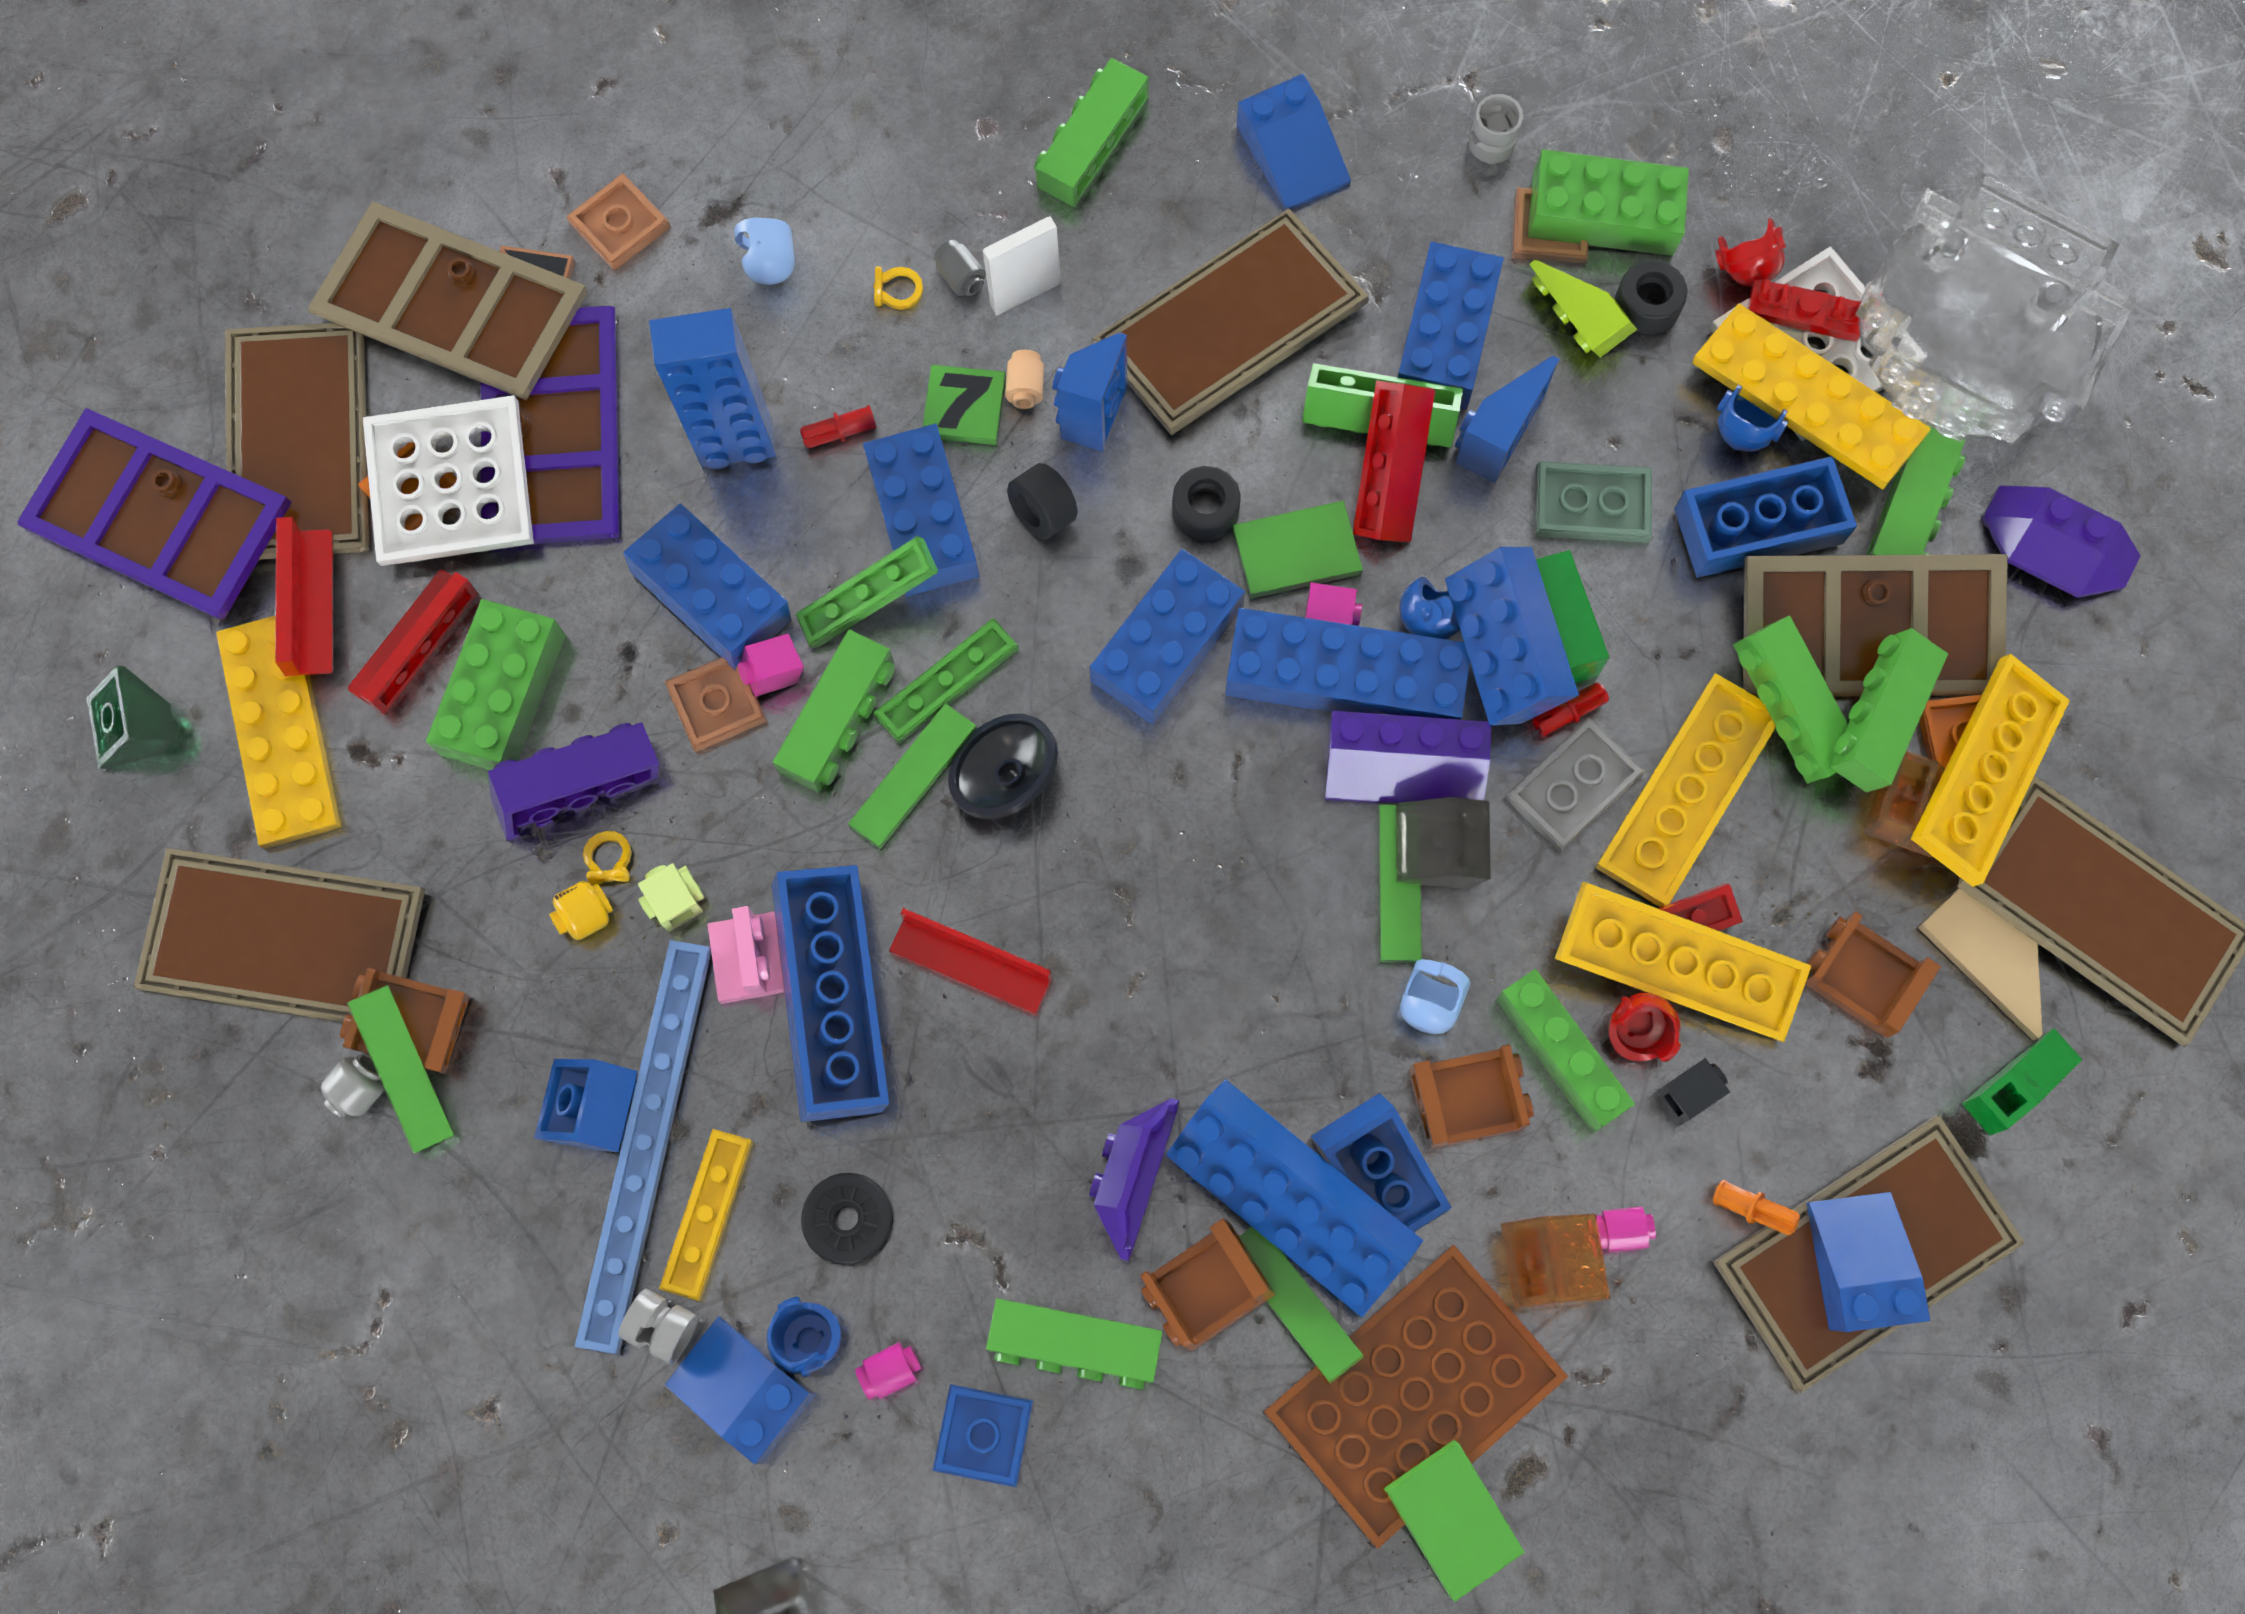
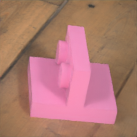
[707,906,784,1004]

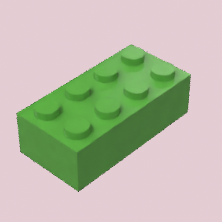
[1527,149,1689,256]
[425,599,566,770]

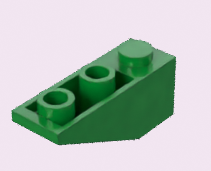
[1961,1028,2083,1136]

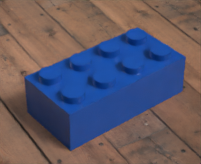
[1398,241,1504,410]
[863,423,980,597]
[1674,456,1857,578]
[623,503,792,671]
[1445,547,1579,726]
[1089,549,1245,725]

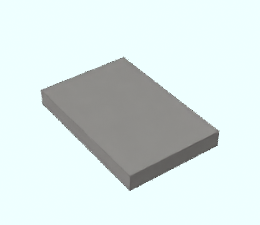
[1504,717,1645,853]

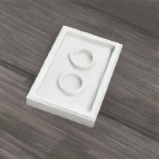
[983,217,1061,316]

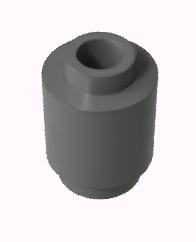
[934,240,986,296]

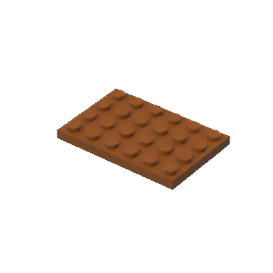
[1264,1244,1569,1549]

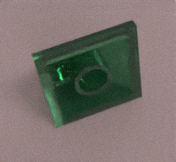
[87,666,178,769]

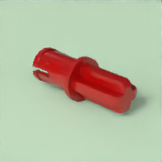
[800,405,877,448]
[1531,682,1609,738]

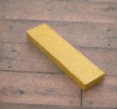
[659,1129,754,1302]

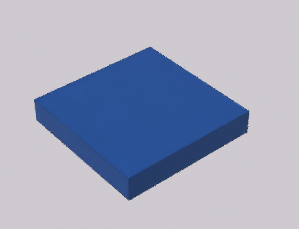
[932,1384,1033,1487]

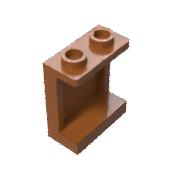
[1805,911,1941,1039]
[340,968,470,1074]
[1409,1044,1534,1150]
[1140,1218,1276,1351]

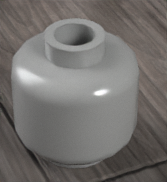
[321,1055,384,1117]

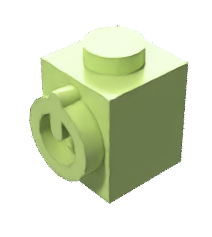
[638,863,705,932]

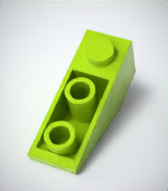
[1529,260,1637,358]

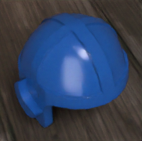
[1717,384,1789,452]
[1399,576,1460,640]
[766,1297,841,1377]

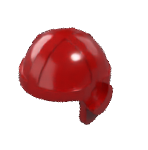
[1715,218,1786,287]
[1608,992,1681,1062]

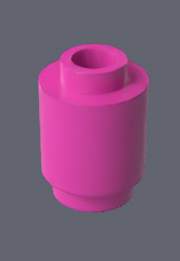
[1591,1206,1656,1253]
[855,1342,921,1400]

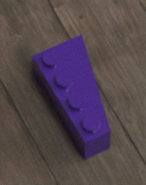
[487,722,659,841]

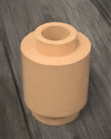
[1005,349,1044,409]

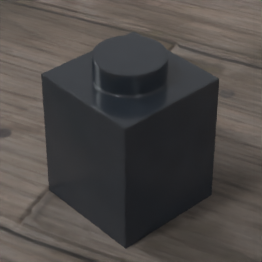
[1657,1058,1730,1125]

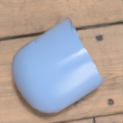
[734,217,795,285]
[1400,959,1471,1034]

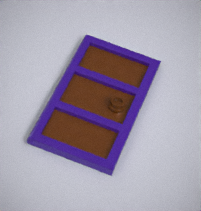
[481,306,619,544]
[18,408,292,620]

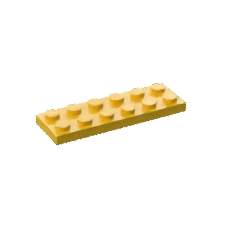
[1692,303,1931,490]
[216,615,342,850]
[1911,653,2070,887]
[1595,673,1776,908]
[1555,882,1812,1042]

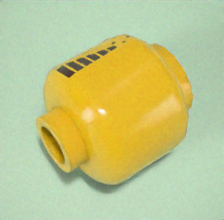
[549,881,613,940]

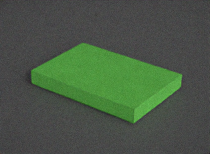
[1232,500,1363,599]
[1384,1440,1525,1602]

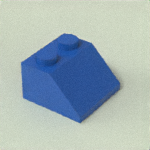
[534,1059,638,1152]

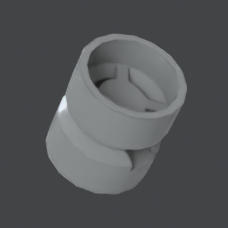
[1469,94,1523,164]
[618,1288,699,1365]

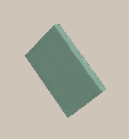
[1535,461,1652,543]

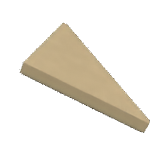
[1917,888,2043,1041]

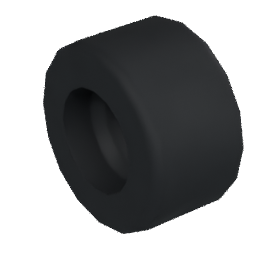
[1615,259,1688,335]
[1007,463,1078,539]
[1172,466,1241,542]

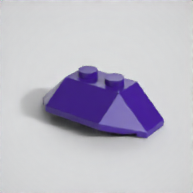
[1981,485,2141,598]
[1089,1098,1180,1264]

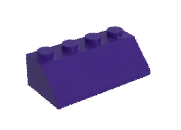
[1325,711,1491,811]

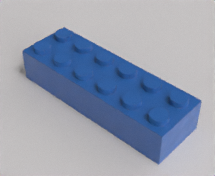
[649,308,776,469]
[1225,608,1470,720]
[771,865,889,1122]
[1165,1079,1424,1318]

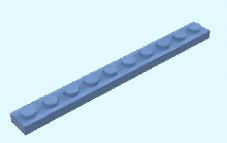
[575,940,711,1355]

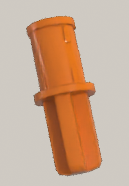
[1713,1180,1800,1235]

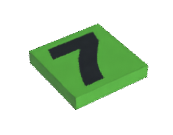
[922,365,1006,445]

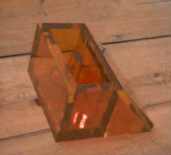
[1863,751,1945,860]
[1501,1214,1611,1312]

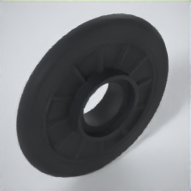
[801,1173,892,1265]

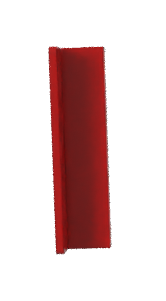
[1353,381,1435,542]
[275,517,333,676]
[348,569,478,714]
[889,908,1052,1016]

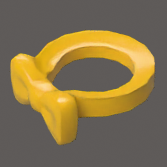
[873,266,923,310]
[583,831,632,886]

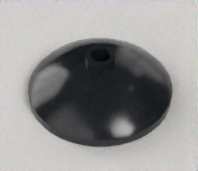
[948,713,1058,819]

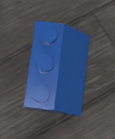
[1052,332,1128,452]

